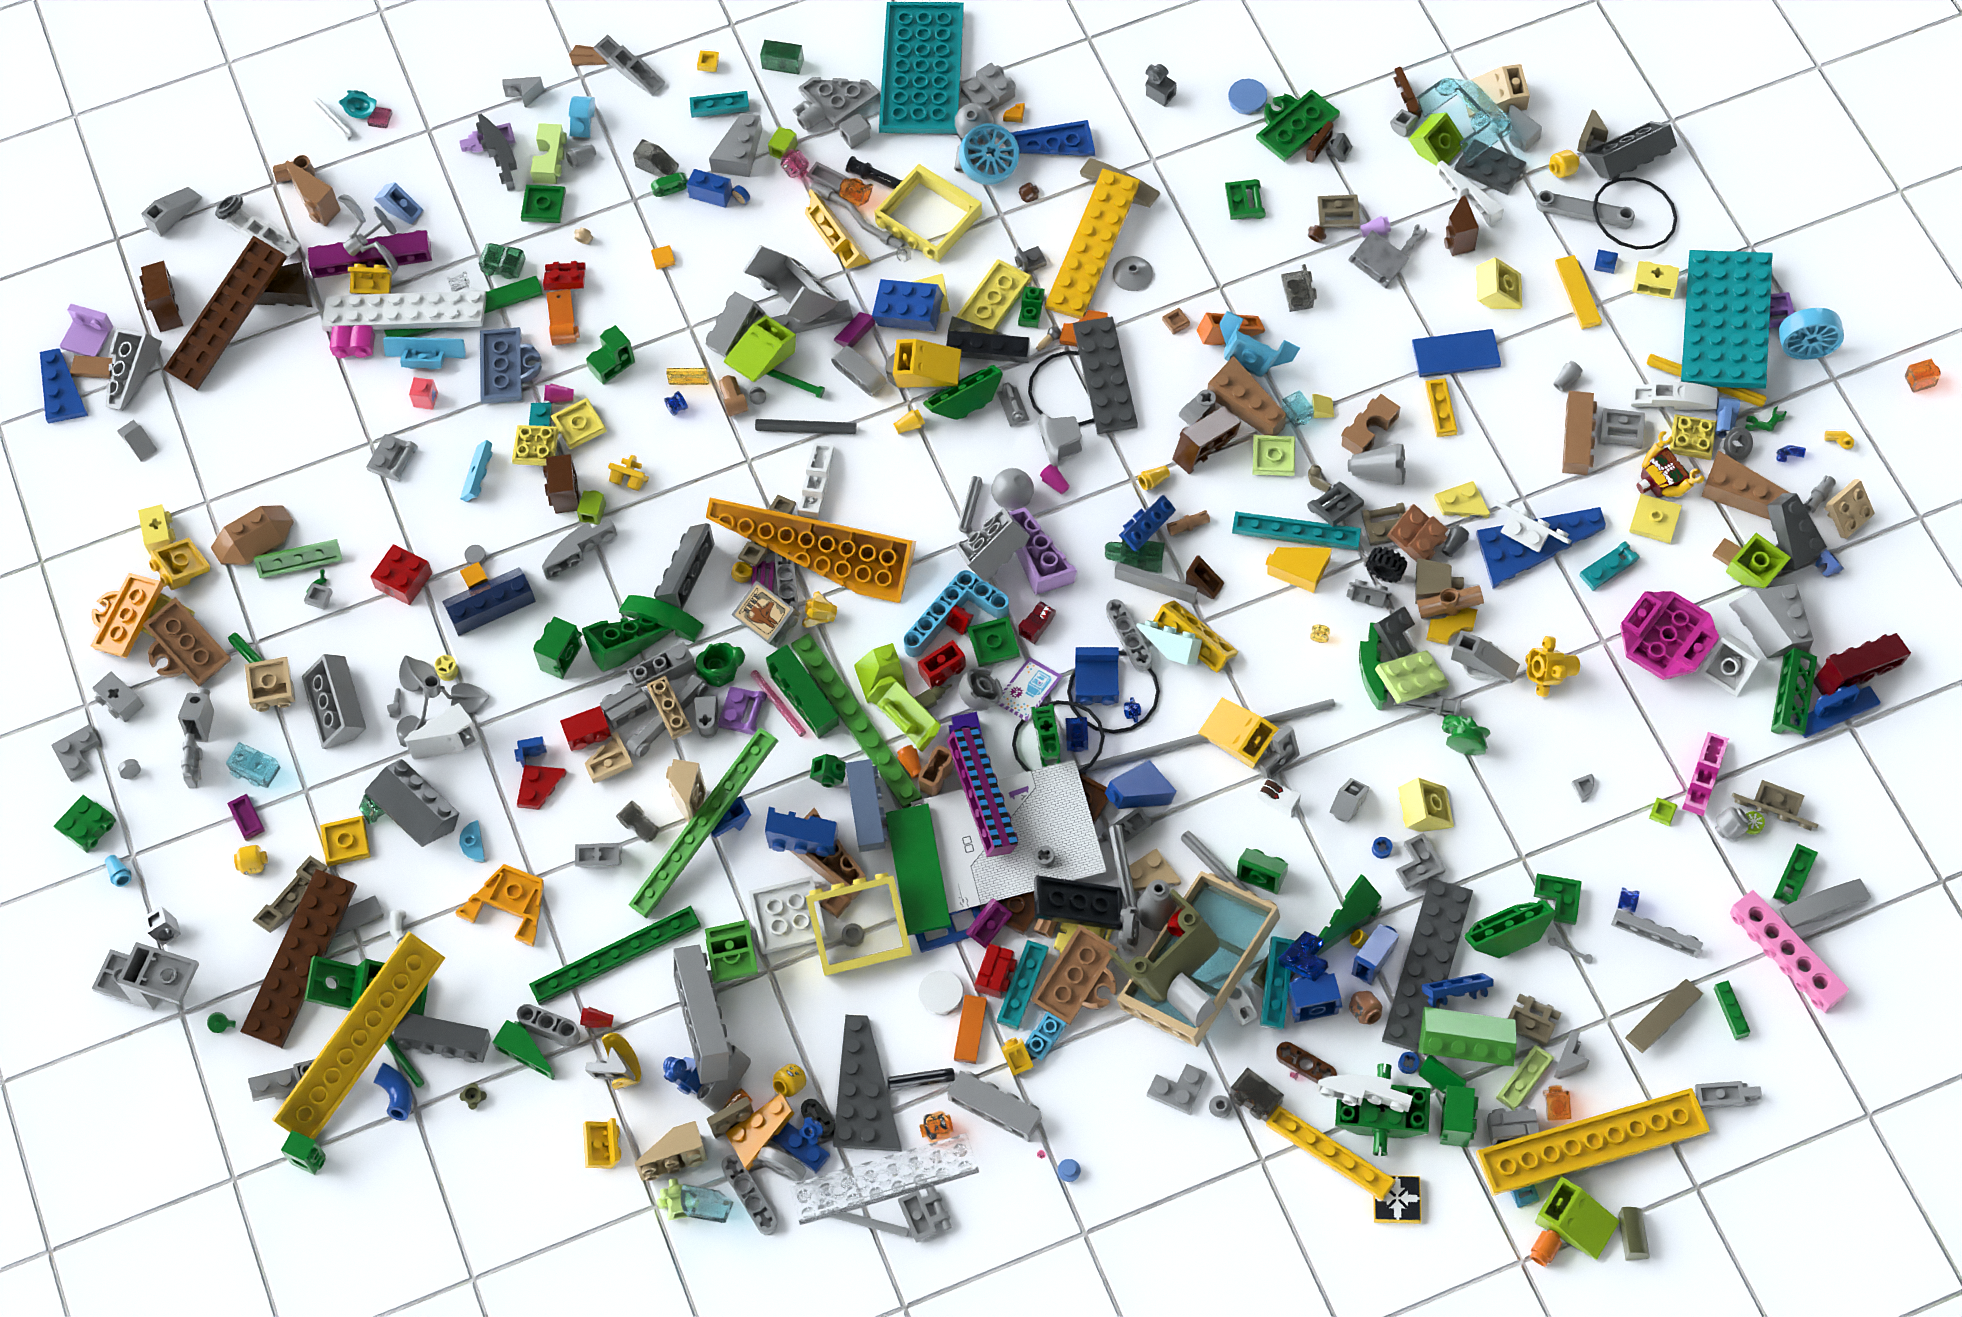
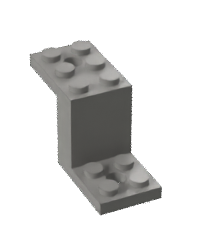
[91,942,199,1011]

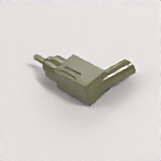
[915,684,952,710]

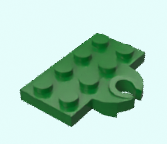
[1256,89,1340,162]

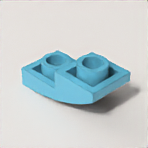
[1024,1011,1067,1061]

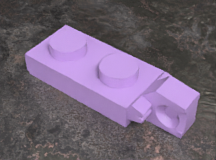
[459,123,516,153]

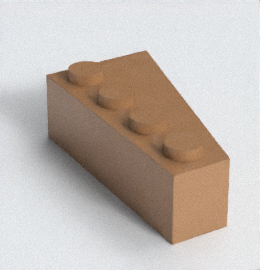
[1207,356,1286,436]
[1701,450,1790,520]

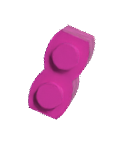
[329,325,375,358]

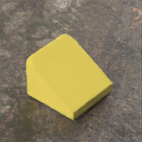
[1311,394,1334,419]

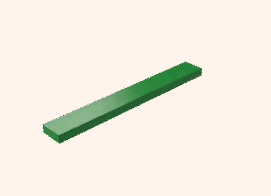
[384,275,543,337]
[529,905,701,1005]

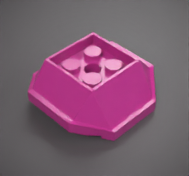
[1620,591,1719,680]

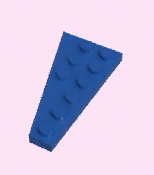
[1476,507,1606,589]

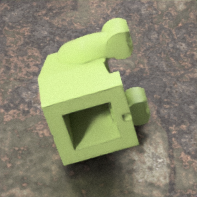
[657,1178,694,1221]

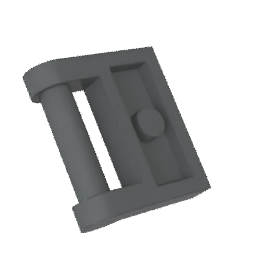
[1307,481,1364,527]

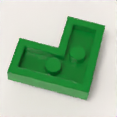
[1533,873,1582,925]

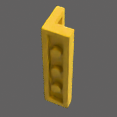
[1153,600,1239,673]

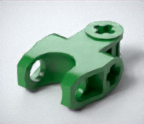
[1031,704,1061,768]

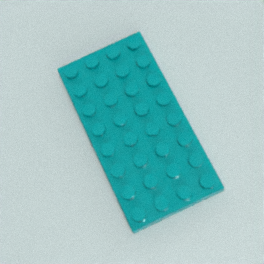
[879,2,964,134]
[1681,250,1773,389]

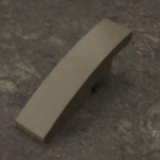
[1079,158,1160,208]
[1625,979,1704,1054]

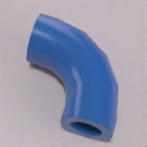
[373,1062,413,1121]

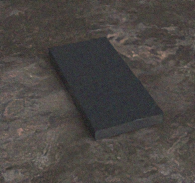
[1034,875,1123,931]

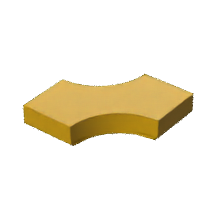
[1426,607,1478,645]

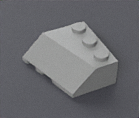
[955,507,1030,582]
[1729,583,1814,658]

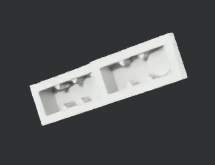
[1436,161,1504,227]

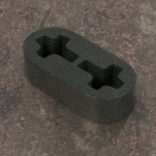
[801,1098,835,1139]

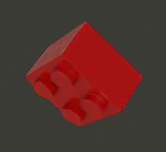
[370,544,433,606]

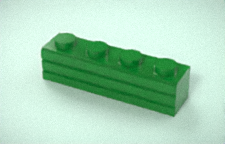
[1713,980,1751,1040]

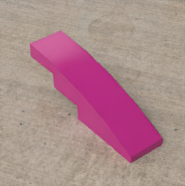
[1682,732,1729,816]

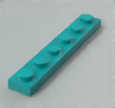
[1232,511,1361,551]

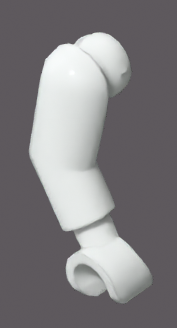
[390,909,407,945]

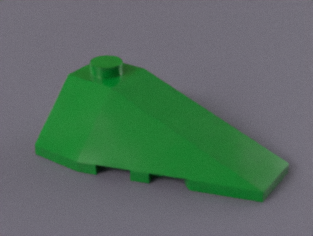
[582,617,674,672]
[1308,874,1382,961]

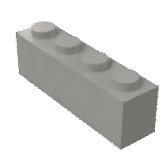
[947,1070,1042,1142]

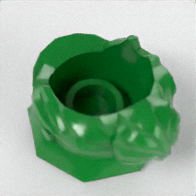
[696,642,746,688]
[1441,714,1491,755]

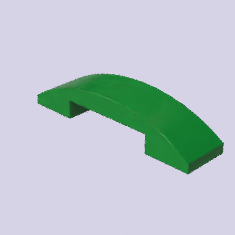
[618,595,704,643]

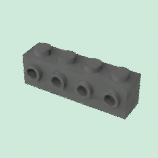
[393,1013,491,1063]

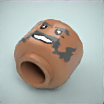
[1349,991,1383,1025]

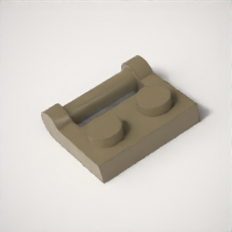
[1317,194,1360,230]
[1361,502,1406,546]

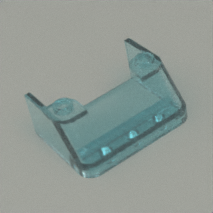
[1417,77,1513,163]

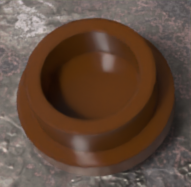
[1307,225,1327,243]

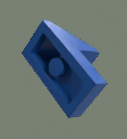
[711,796,752,838]

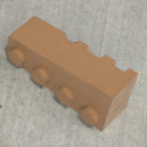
[790,807,866,901]

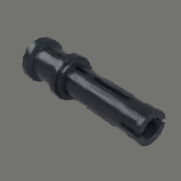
[845,156,903,189]

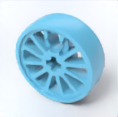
[959,123,1019,185]
[1779,308,1844,360]

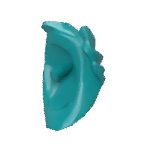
[338,90,377,119]

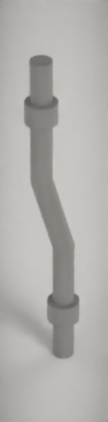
[810,182,905,250]

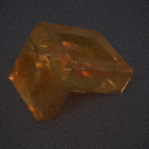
[1542,1085,1572,1121]

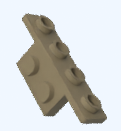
[1731,780,1819,831]

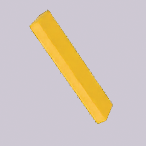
[1555,255,1602,330]

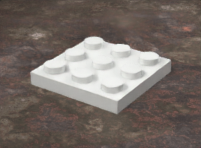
[748,875,827,954]

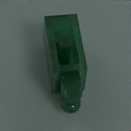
[1104,539,1165,573]

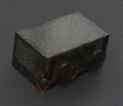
[1230,1067,1284,1122]

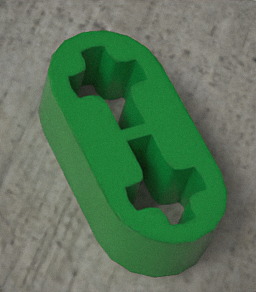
[650,172,688,197]

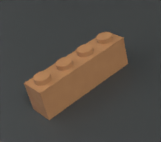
[1562,390,1597,475]

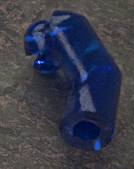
[1776,445,1806,463]

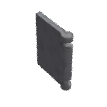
[1348,230,1410,288]

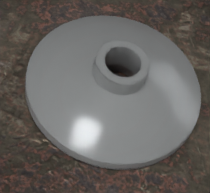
[1113,256,1153,291]

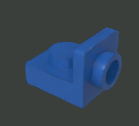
[514,736,547,768]

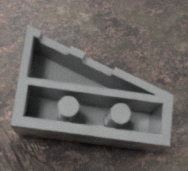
[705,291,766,357]

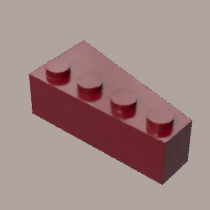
[1813,633,1911,696]

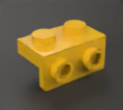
[348,264,392,294]
[583,1118,621,1169]

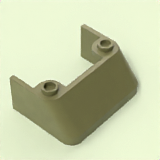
[1108,889,1219,1003]

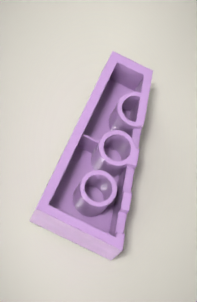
[1009,507,1077,595]

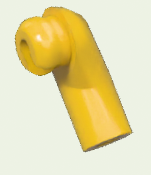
[1824,430,1855,450]

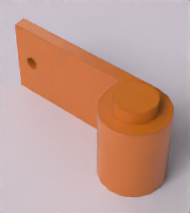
[546,289,580,346]

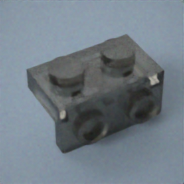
[1281,264,1317,312]

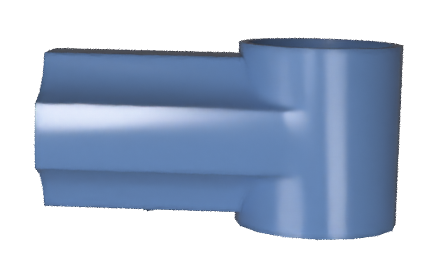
[1715,397,1740,439]

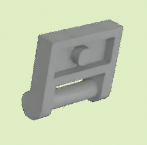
[1599,408,1645,449]
[366,434,418,481]

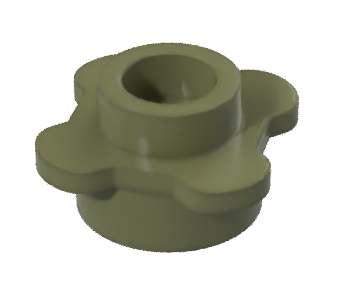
[459,1083,487,1110]

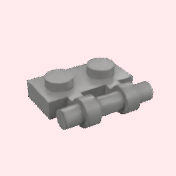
[181,733,203,788]
[897,1185,952,1243]

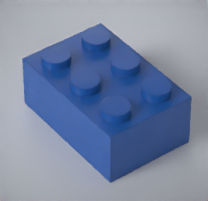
[872,279,944,332]

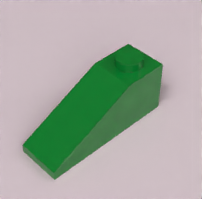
[492,1020,555,1080]

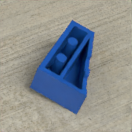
[765,806,839,856]

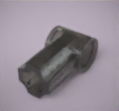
[615,800,660,843]

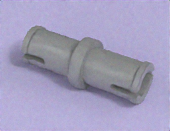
[1803,475,1836,514]

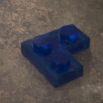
[1278,931,1329,982]

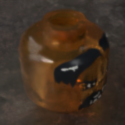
[919,1110,954,1144]

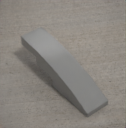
[594,34,665,96]
[1779,878,1871,928]

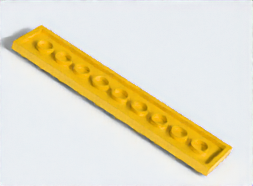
[271,931,446,1140]
[1476,1088,1710,1196]

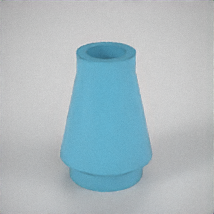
[105,855,131,887]

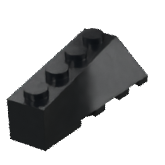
[946,316,1031,364]

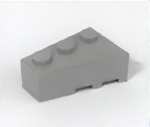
[709,113,763,177]

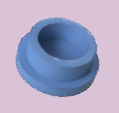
[1057,1159,1081,1182]

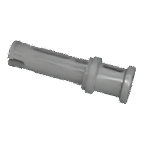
[1394,696,1462,716]

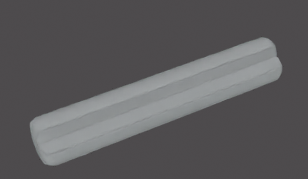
[958,476,982,533]

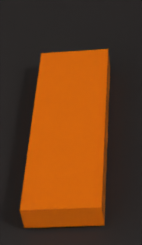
[953,995,987,1064]

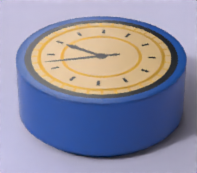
[731,185,750,205]

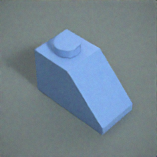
[374,182,424,224]

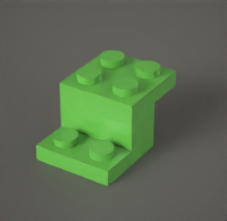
[705,920,759,984]

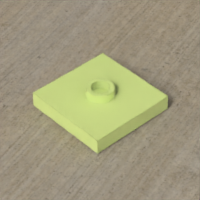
[1252,435,1295,476]

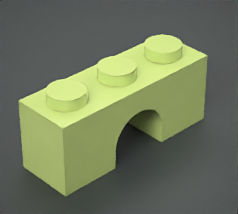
[530,123,567,184]

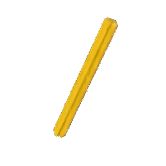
[1646,354,1767,407]

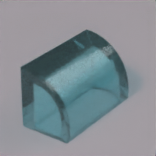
[681,1184,734,1223]

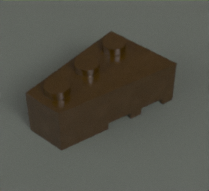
[256,262,313,308]

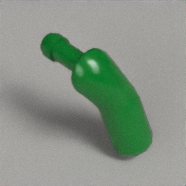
[306,569,327,593]

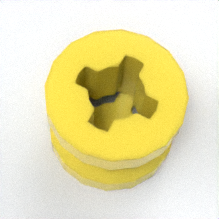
[434,655,459,681]

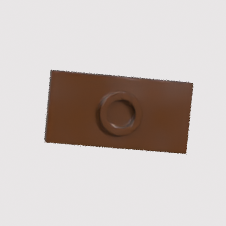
[1306,121,1334,163]

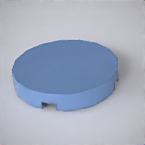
[1228,78,1267,114]

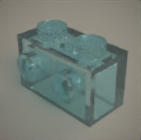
[226,742,281,789]

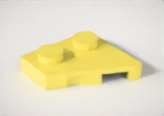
[1434,481,1490,519]

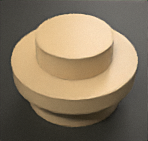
[574,227,594,244]

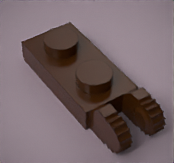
[1393,66,1422,119]

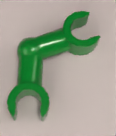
[1745,406,1787,432]

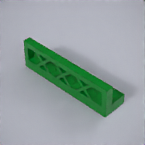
[1771,647,1818,735]

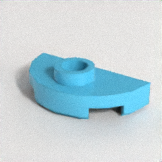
[459,820,485,862]

